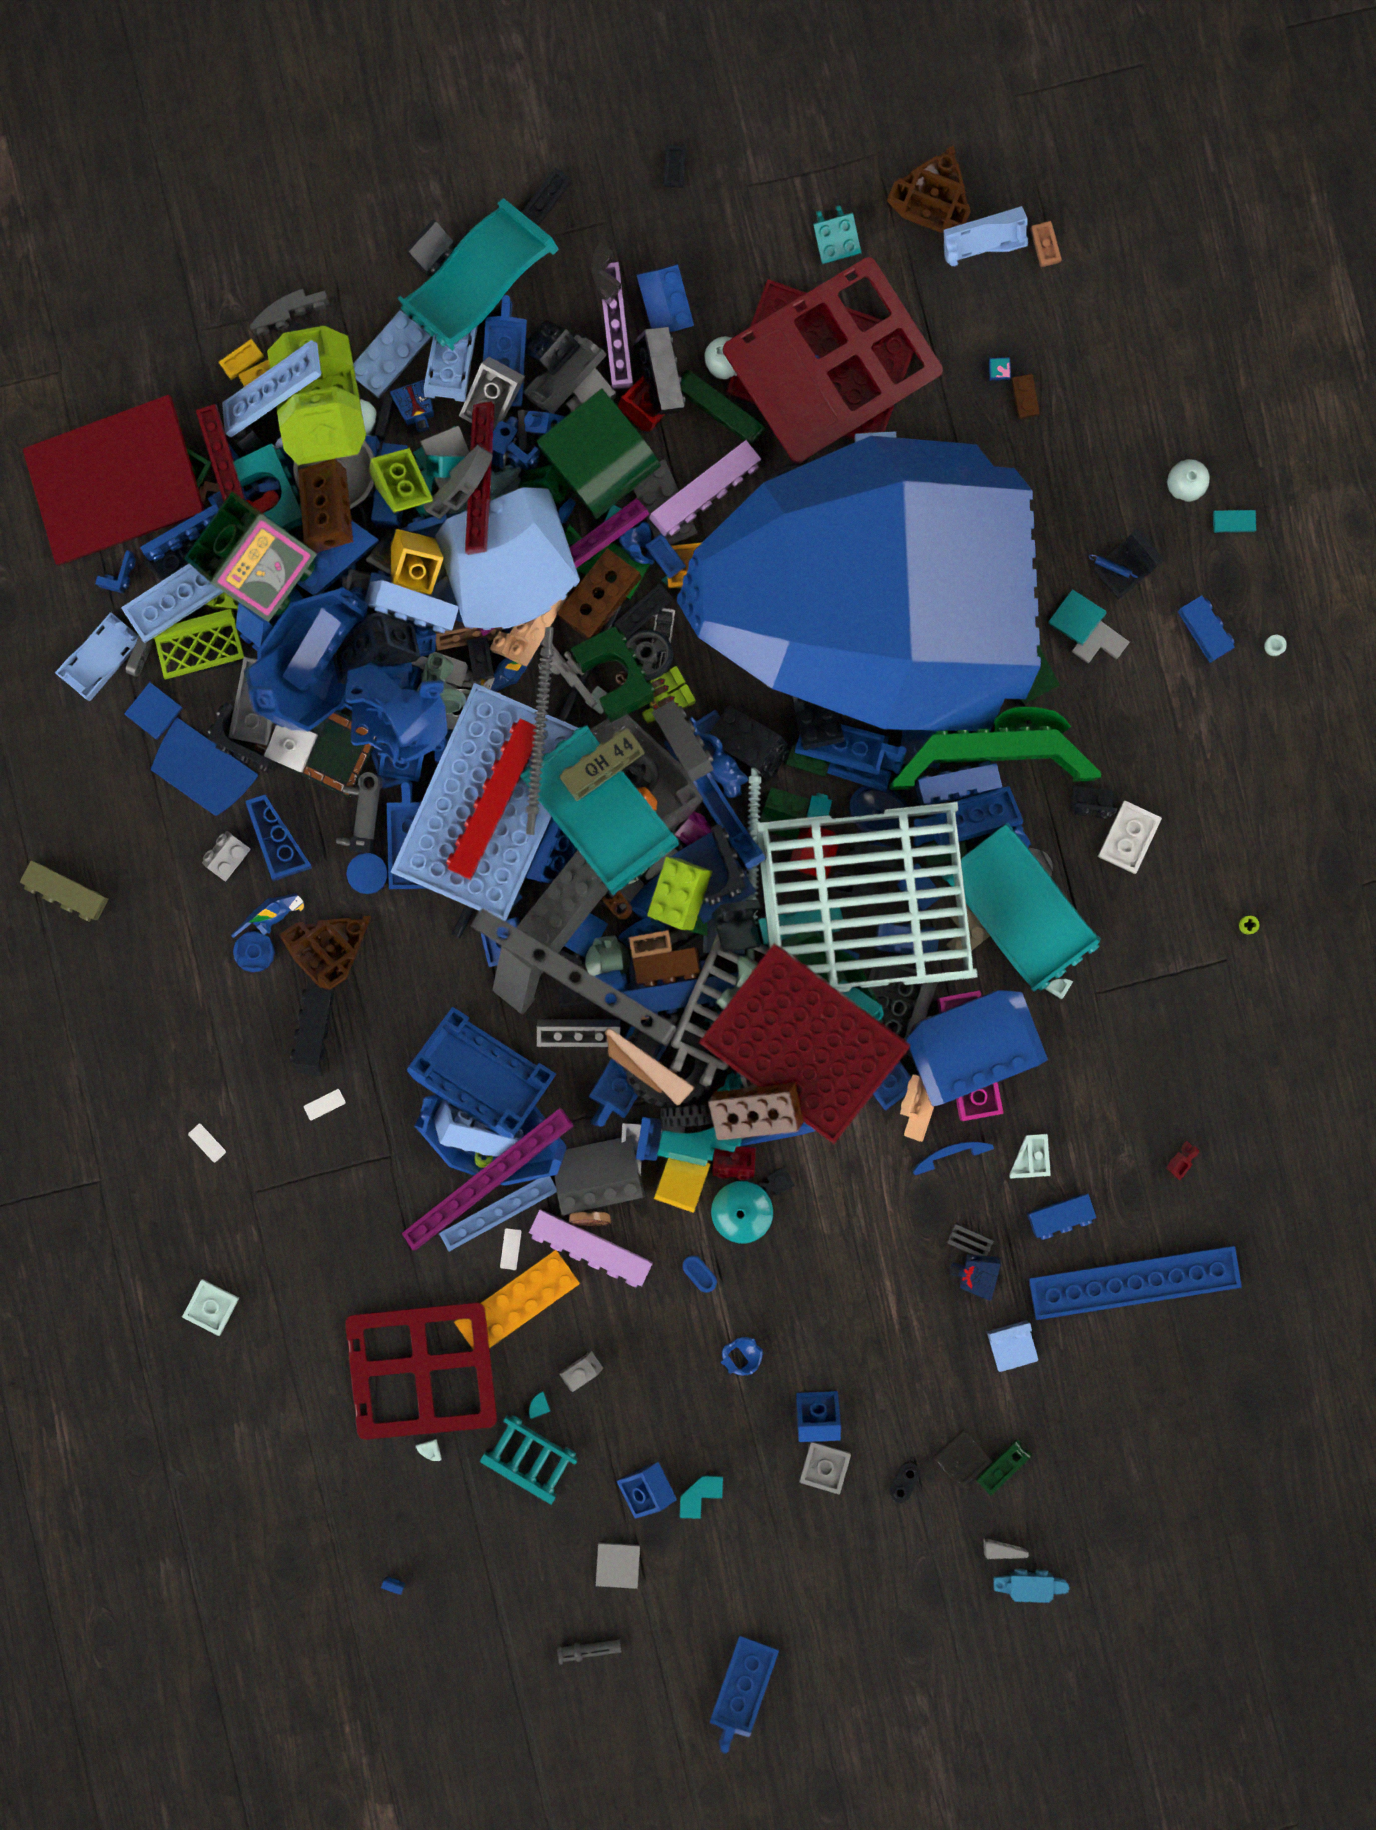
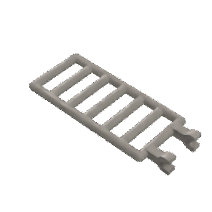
[669,934,770,1087]

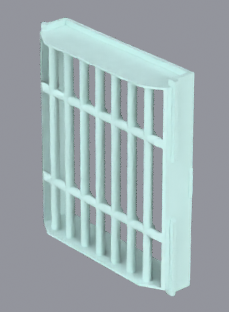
[757,802,977,992]

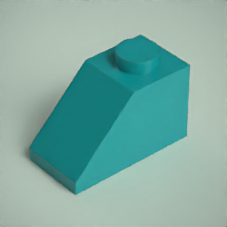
[806,793,832,818]

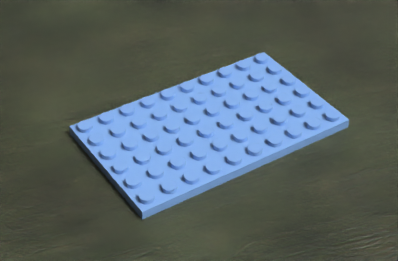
[391,683,578,922]

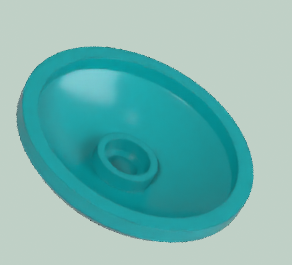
[711,1181,773,1243]

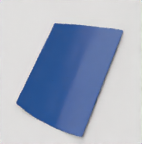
[151,718,258,816]

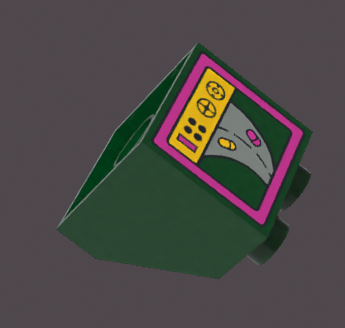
[184,491,317,622]

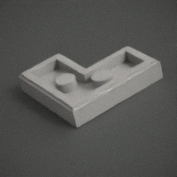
[1072,621,1130,663]

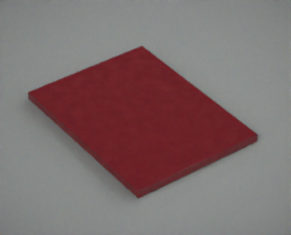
[726,279,914,440]
[23,395,204,565]
[699,942,911,1144]

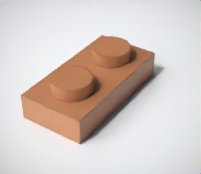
[1030,221,1062,267]

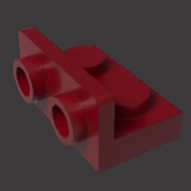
[712,1146,756,1180]

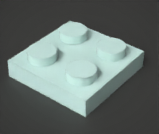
[182,1279,239,1336]

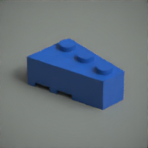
[874,923,939,955]

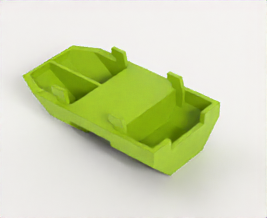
[267,326,366,465]

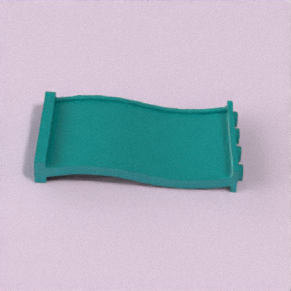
[398,198,559,351]
[521,725,679,895]
[941,822,1101,992]

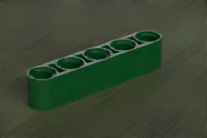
[680,370,765,446]

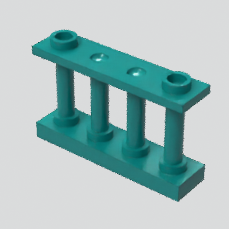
[480,1415,578,1505]

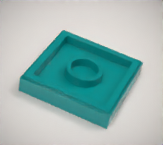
[1048,589,1106,646]

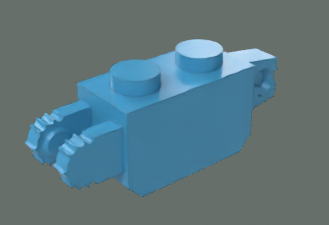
[994,1569,1070,1603]

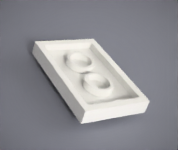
[1098,800,1162,874]

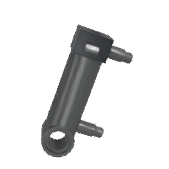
[336,772,383,854]

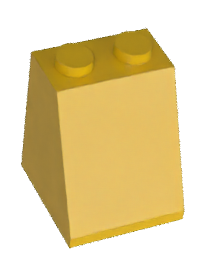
[391,529,443,595]
[654,1158,710,1213]

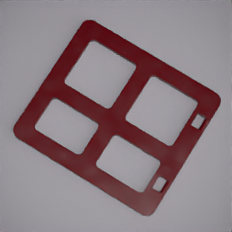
[345,1302,497,1440]

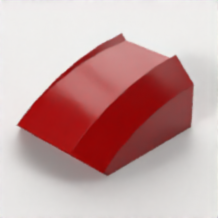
[618,376,664,432]
[790,827,839,879]

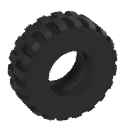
[623,1014,719,1107]

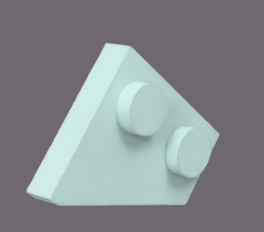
[1009,1134,1051,1178]

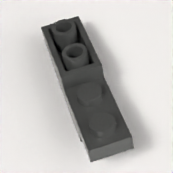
[250,289,330,336]
[423,445,493,519]

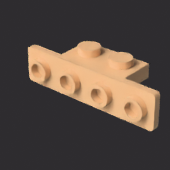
[900,1074,934,1142]

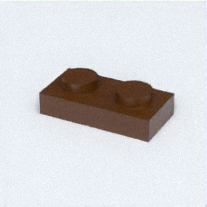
[1012,374,1040,419]

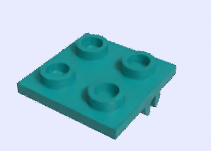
[813,205,861,264]

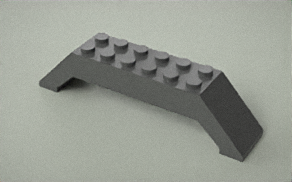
[492,850,608,1015]

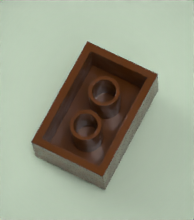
[633,948,702,988]

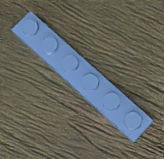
[439,1176,557,1251]

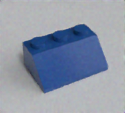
[637,263,694,332]

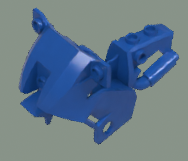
[345,662,448,764]

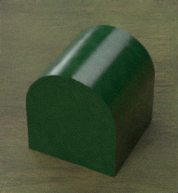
[537,388,661,519]

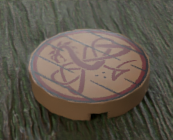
[569,1212,611,1226]

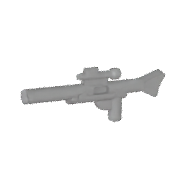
[538,636,597,708]

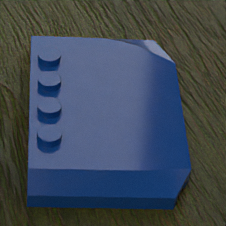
[905,990,1048,1106]

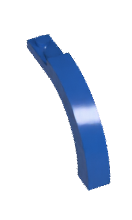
[675,755,766,870]

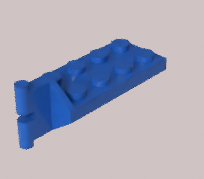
[483,295,527,407]
[140,491,224,561]
[795,724,906,775]
[387,781,428,889]
[914,786,1023,846]
[588,1026,669,1126]
[710,1635,779,1753]

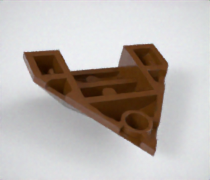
[887,145,971,233]
[280,916,371,990]

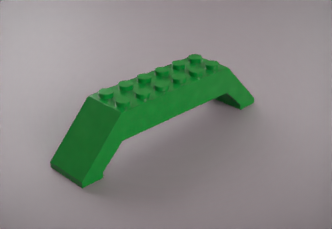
[889,726,1101,790]

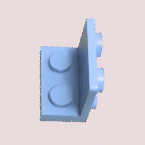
[987,1320,1038,1372]

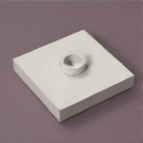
[264,725,318,772]

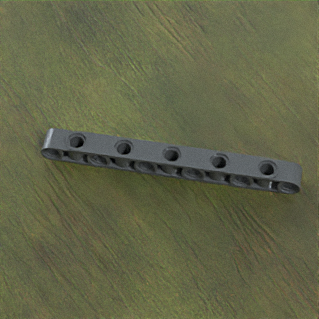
[471,908,677,1046]

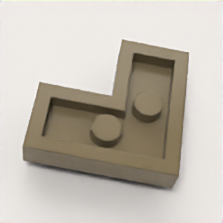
[946,904,990,961]

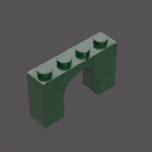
[571,626,655,723]

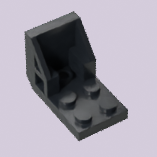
[333,612,420,685]
[790,695,844,750]

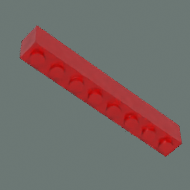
[446,718,536,881]

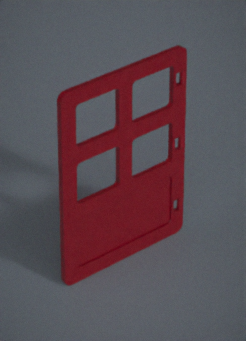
[722,257,943,463]

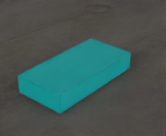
[1213,510,1256,532]

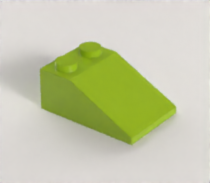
[369,448,433,512]

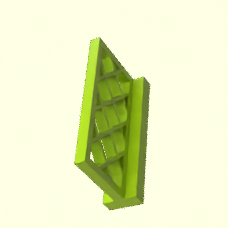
[154,609,244,680]

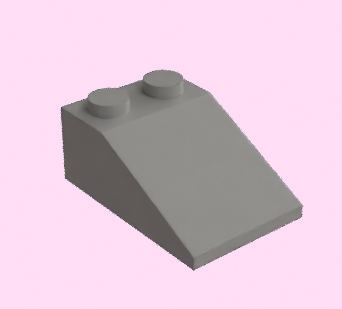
[459,357,525,431]

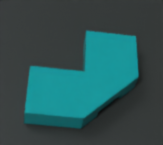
[680,1475,723,1519]

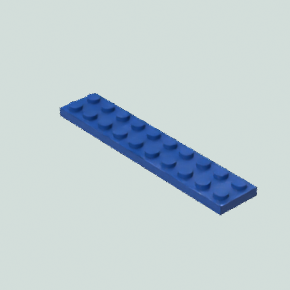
[1029,1246,1242,1320]

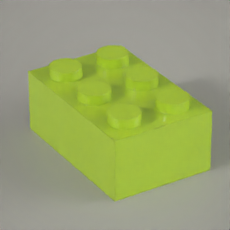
[647,857,712,930]

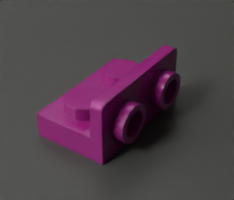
[674,811,714,846]

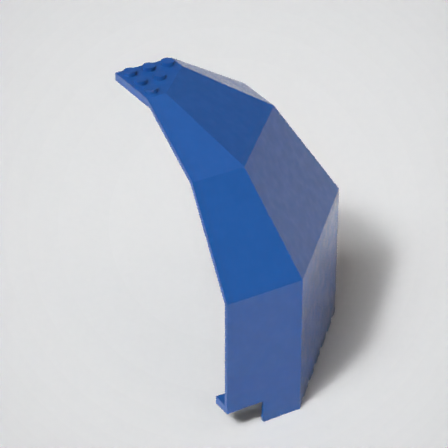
[677,436,1041,732]

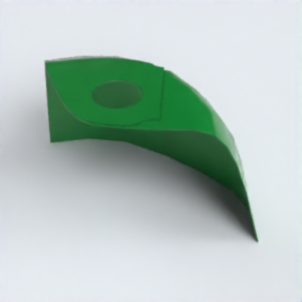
[994,707,1071,734]

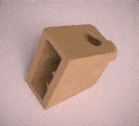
[629,931,672,958]

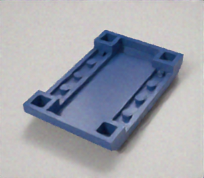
[407,1007,556,1139]

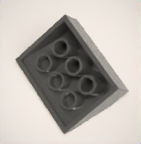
[868,964,938,1056]
[555,1135,645,1215]

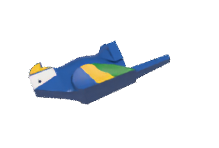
[480,640,543,692]
[231,893,304,938]

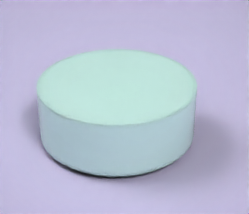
[1265,635,1287,656]

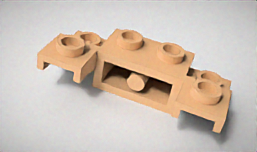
[489,597,567,666]

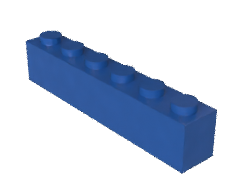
[621,972,739,1017]

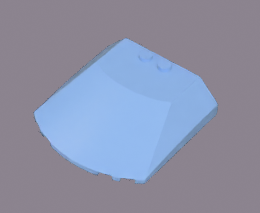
[435,487,580,630]

